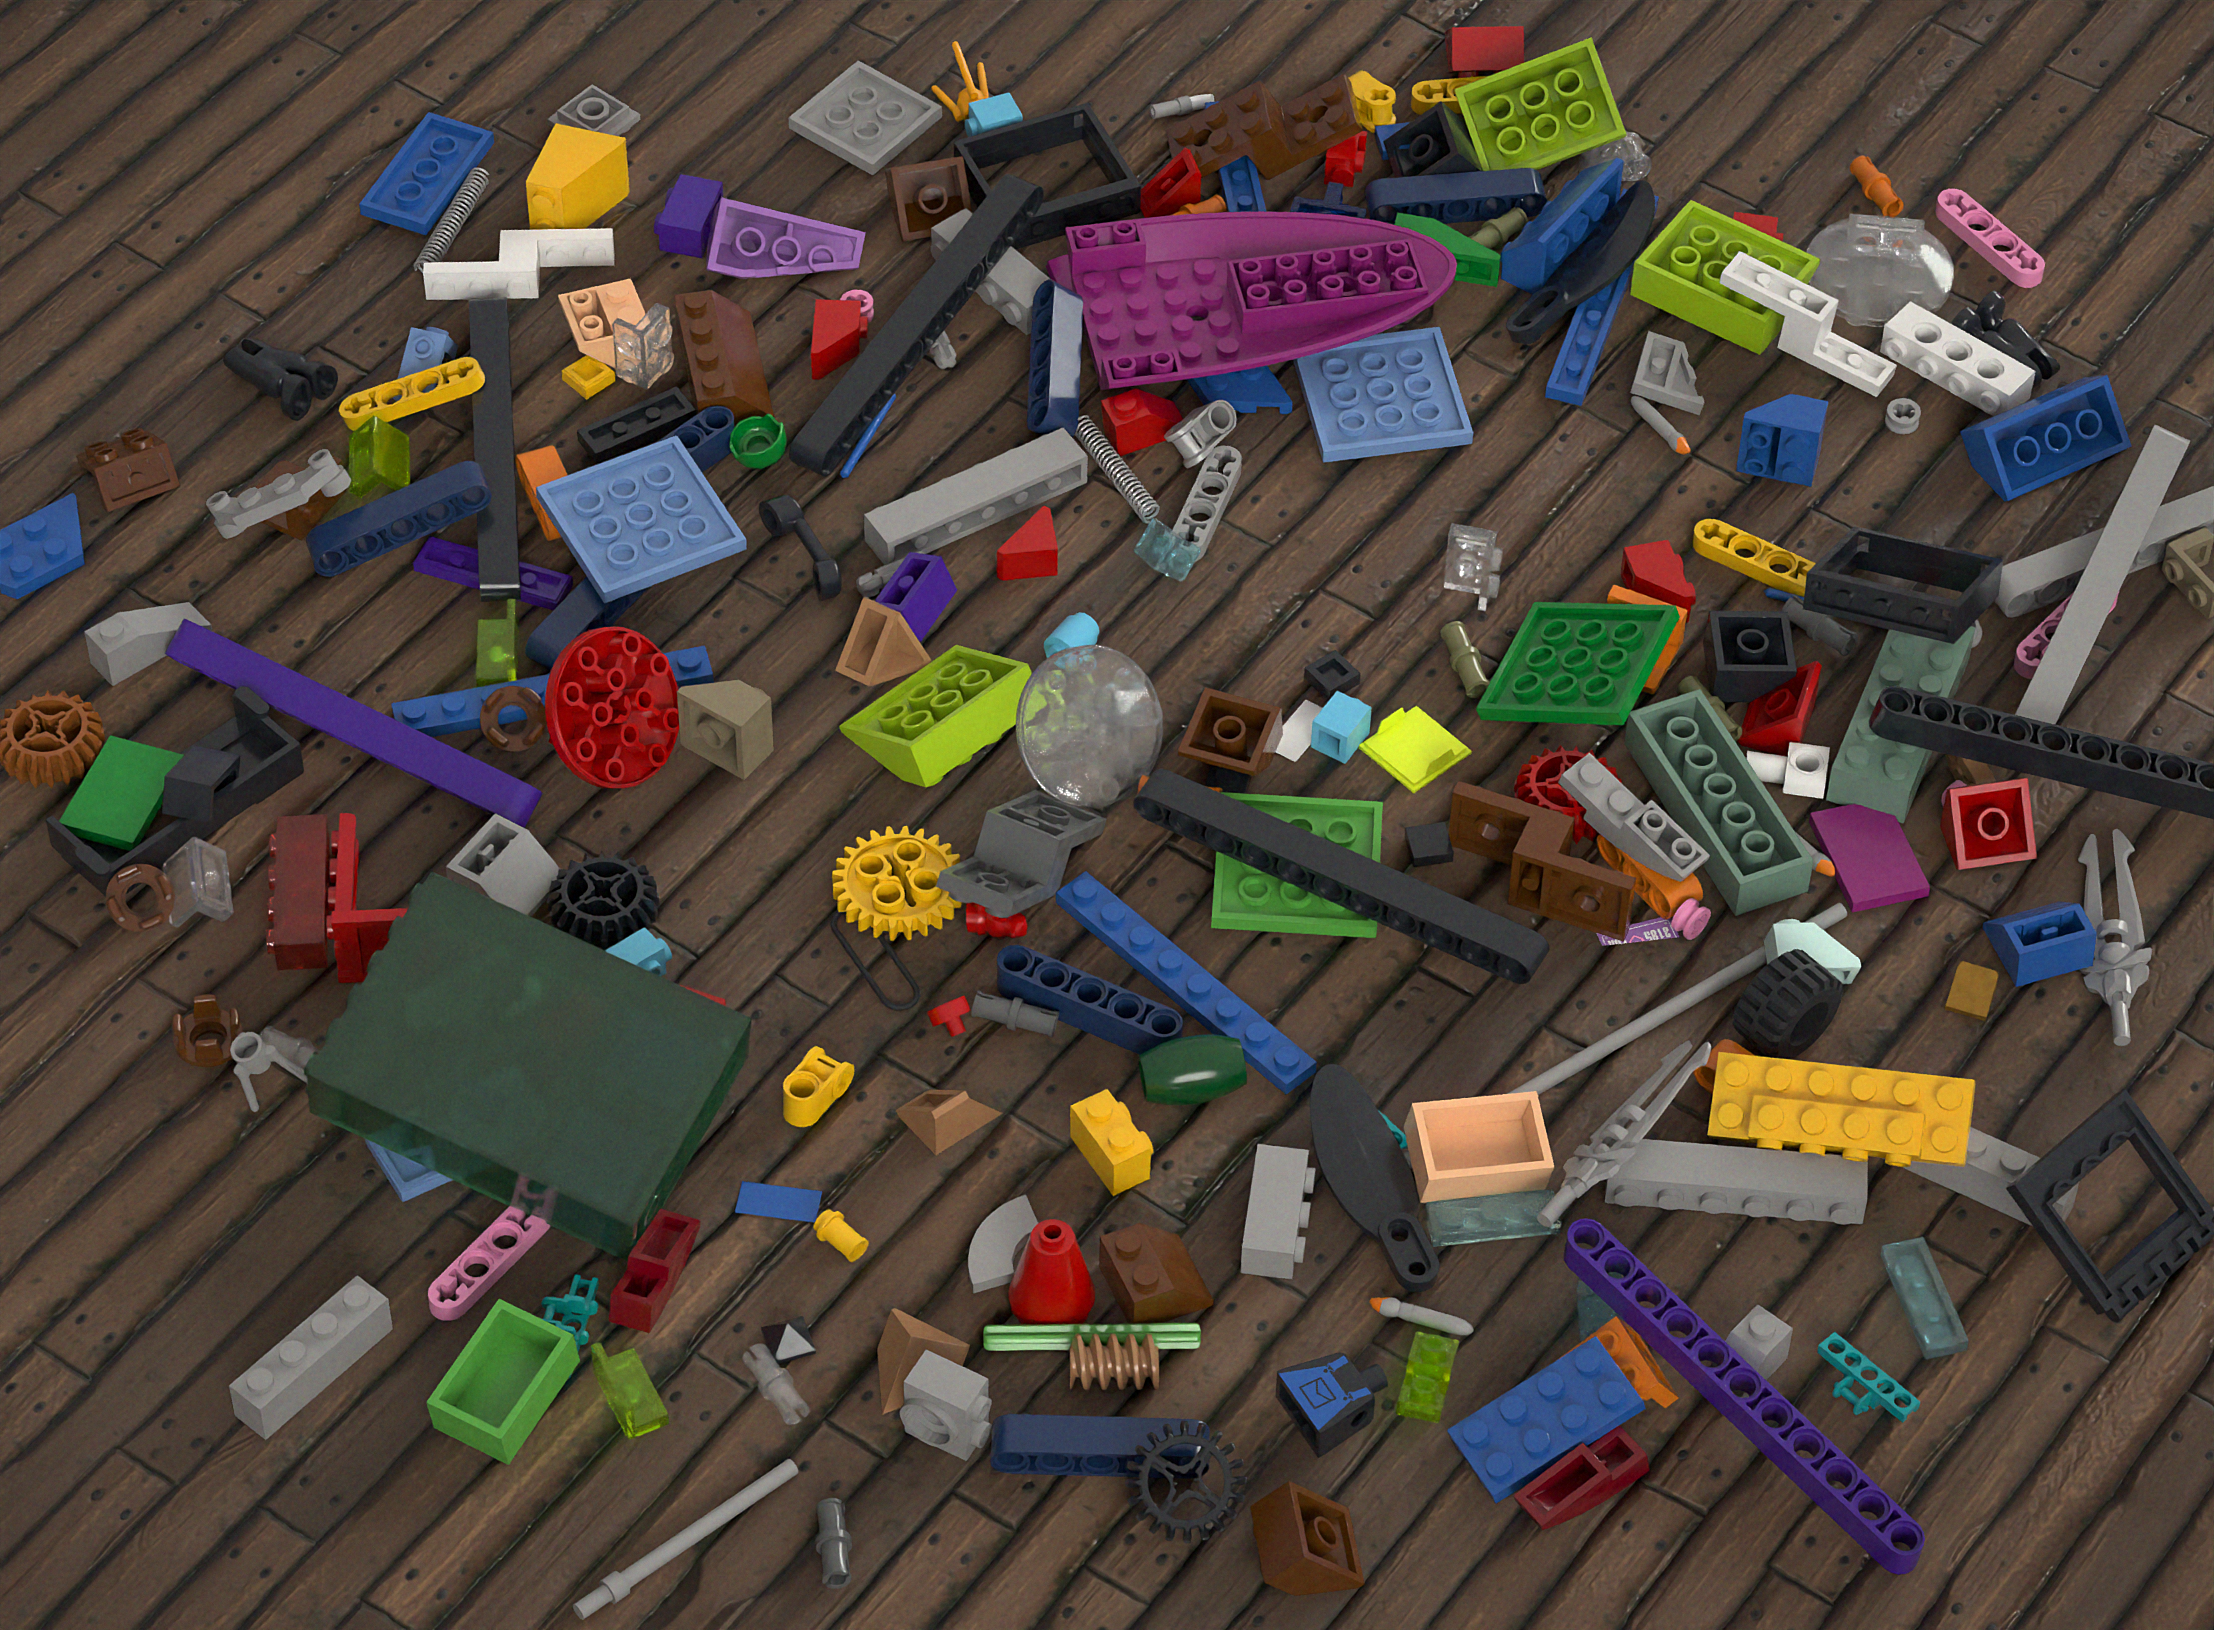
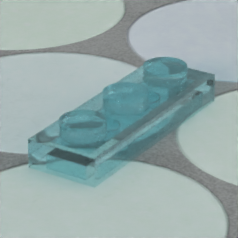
[1425,1189,1561,1247]
[1881,1237,1969,1360]

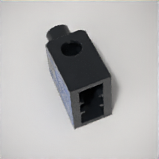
[1275,1352,1388,1458]

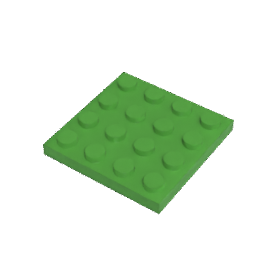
[1211,792,1383,938]

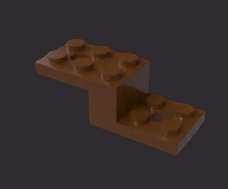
[1166,74,1363,180]
[1449,781,1636,942]

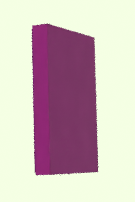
[1809,804,1930,912]

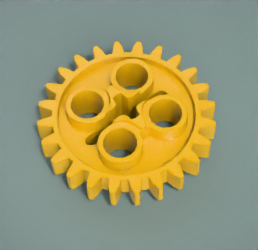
[832,826,962,941]

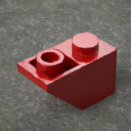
[1620,540,1696,623]

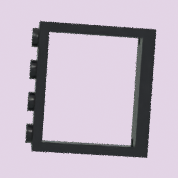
[954,103,1141,250]
[1803,526,2003,644]

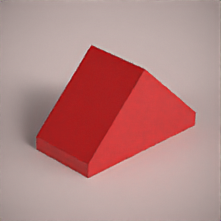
[1140,147,1201,218]
[997,506,1058,581]

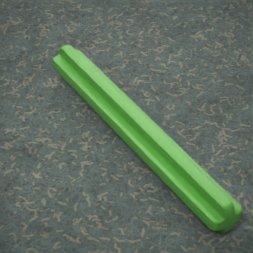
[983,1323,1201,1351]

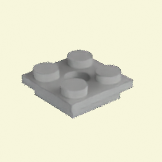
[547,84,640,136]

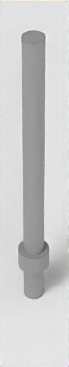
[573,1459,799,1620]

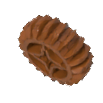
[0,690,106,789]

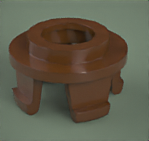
[480,686,546,752]
[106,864,175,932]
[172,994,243,1067]

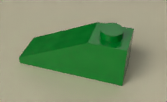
[1394,213,1501,287]

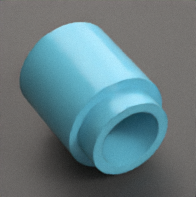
[1044,612,1099,669]

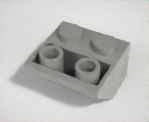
[446,813,560,928]

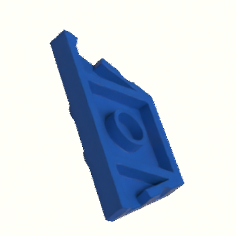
[1186,365,1293,414]
[0,493,85,599]

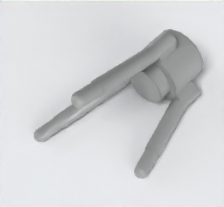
[230,1032,322,1112]

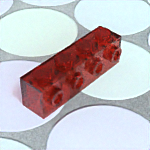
[266,814,330,971]

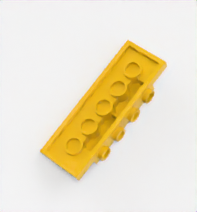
[1707,1052,1976,1167]

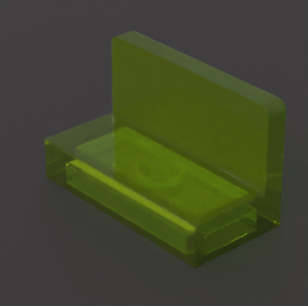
[349,416,410,498]
[476,599,519,687]
[591,1342,669,1440]

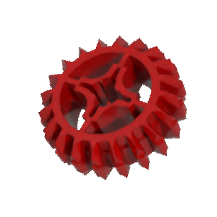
[1514,745,1622,845]

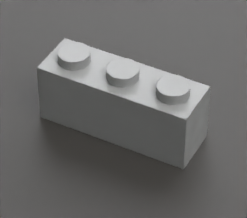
[1241,1144,1316,1279]

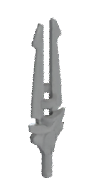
[2078,829,2152,1046]
[1537,1040,1712,1228]

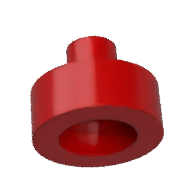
[926,995,971,1037]

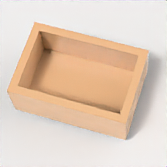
[1404,1091,1554,1203]

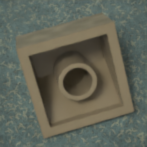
[677,680,774,780]

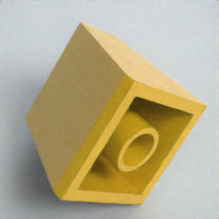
[526,123,630,230]

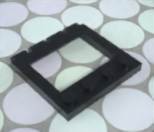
[2006,1089,2214,1323]

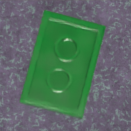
[59,735,184,851]

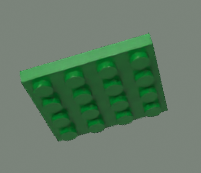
[1476,602,1680,725]

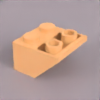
[558,278,654,369]

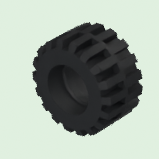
[1733,949,1843,1060]

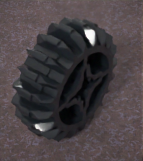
[547,851,660,953]
[1125,1421,1247,1544]

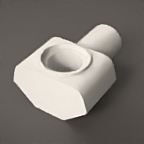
[1746,742,1830,799]

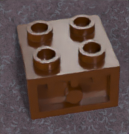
[76,428,180,512]

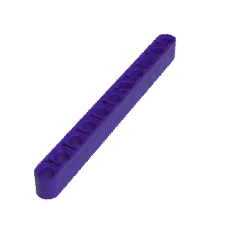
[164,619,543,828]
[1563,1218,1925,1575]

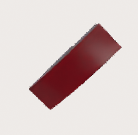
[609,1209,701,1333]
[1513,1425,1650,1530]

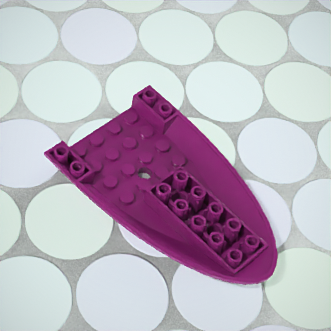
[1065,211,1457,390]

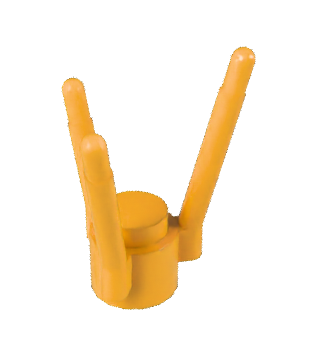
[931,41,989,122]

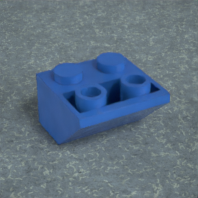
[1736,394,1828,487]
[1983,901,2097,987]

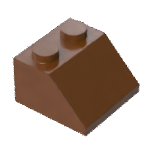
[885,156,972,241]
[1178,687,1283,776]
[1099,1223,1214,1323]
[1250,1481,1365,1596]

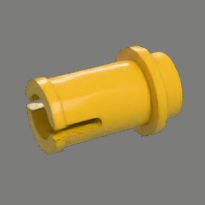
[813,1209,869,1262]

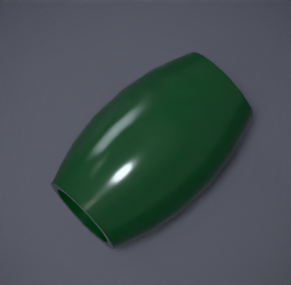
[1138,1035,1247,1106]

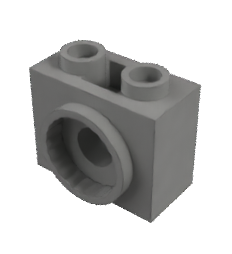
[900,1350,992,1461]

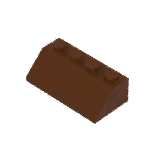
[674,290,774,427]

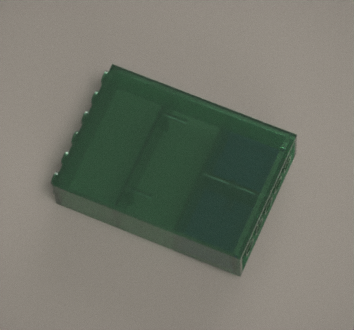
[304,871,752,1261]

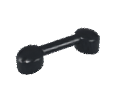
[759,495,842,602]

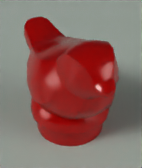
[966,902,1027,939]

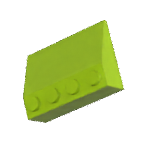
[1454,37,1627,171]
[1630,200,1820,355]
[839,645,1043,787]

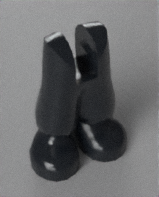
[1951,291,2060,388]
[223,336,338,421]

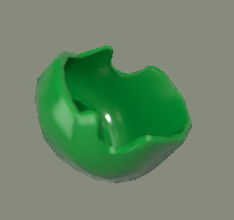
[729,414,787,470]

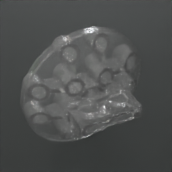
[1807,214,1954,327]
[1016,645,1163,807]

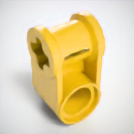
[1348,70,1396,133]
[783,1046,855,1127]

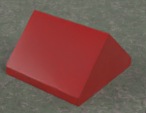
[1737,661,1822,756]
[1940,777,2037,870]

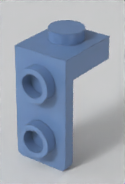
[393,327,458,402]

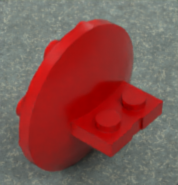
[545,627,679,789]

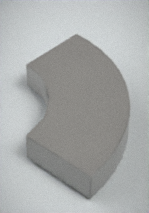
[968,1195,1038,1293]

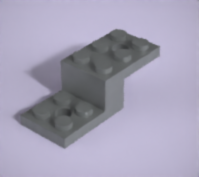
[936,790,1107,918]

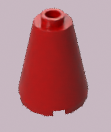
[1008,1219,1095,1324]

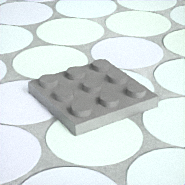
[788,60,942,175]

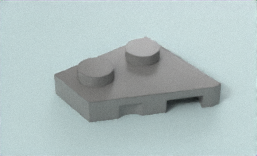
[1630,331,1704,415]

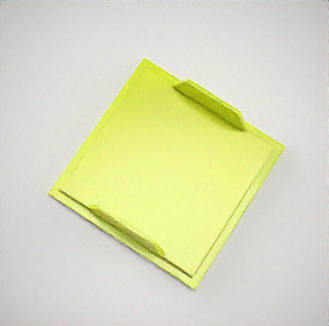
[1358,706,1472,793]

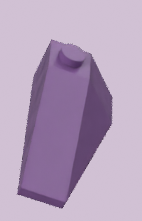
[706,197,866,279]

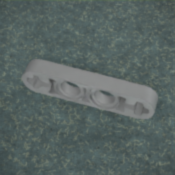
[1170,445,1242,563]

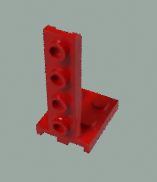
[327,813,439,983]

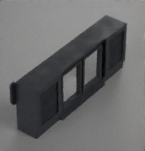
[46,686,304,897]

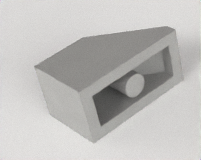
[1710,1304,1793,1398]

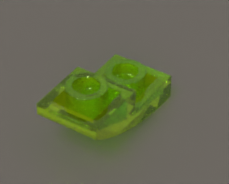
[1396,1331,1459,1423]

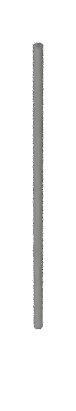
[1403,903,1847,1169]

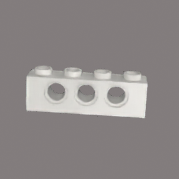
[1880,301,2035,416]

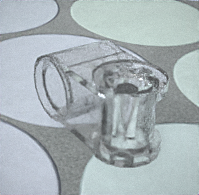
[1578,132,1652,181]

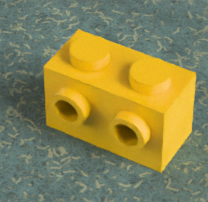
[1070,1089,1153,1196]

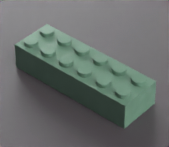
[1826,626,1975,823]
[1624,689,1813,916]

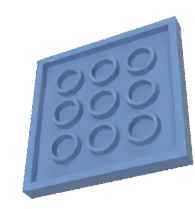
[1293,327,1473,463]
[536,435,747,603]

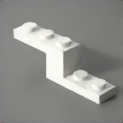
[423,228,615,300]
[1719,251,1897,397]

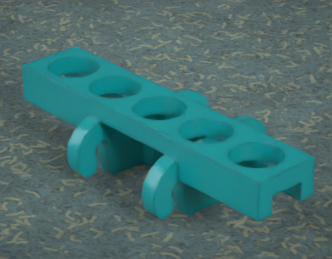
[541,1274,599,1378]
[1817,1332,1920,1423]

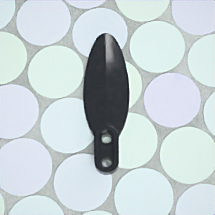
[1506,180,1655,344]
[1310,1064,1440,1292]

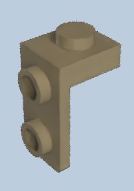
[2161,527,2214,619]

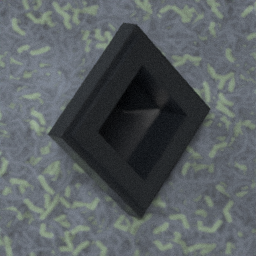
[761,1316,816,1365]

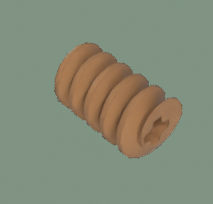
[1070,1334,1159,1390]

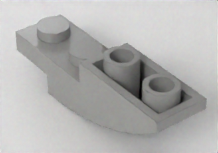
[1558,753,1710,882]

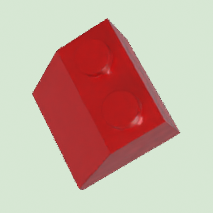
[1445,26,1524,78]

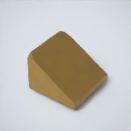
[1945,961,1999,1021]

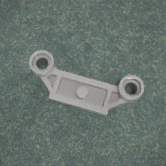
[206,449,351,539]

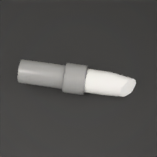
[1150,94,1214,119]

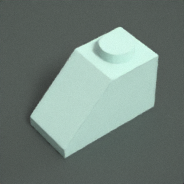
[1764,919,1861,984]

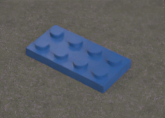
[359,112,494,235]
[1447,1336,1646,1503]

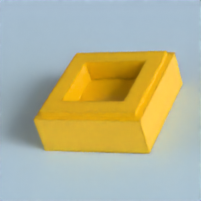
[561,355,616,400]

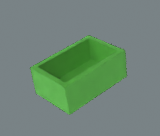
[426,1299,580,1465]

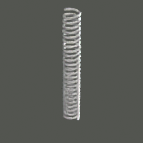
[413,168,489,273]
[1075,415,1160,524]

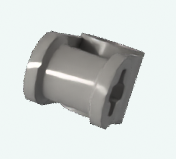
[1164,400,1237,468]

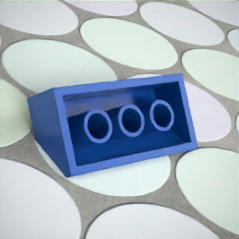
[1500,157,1624,295]
[1960,375,2132,501]

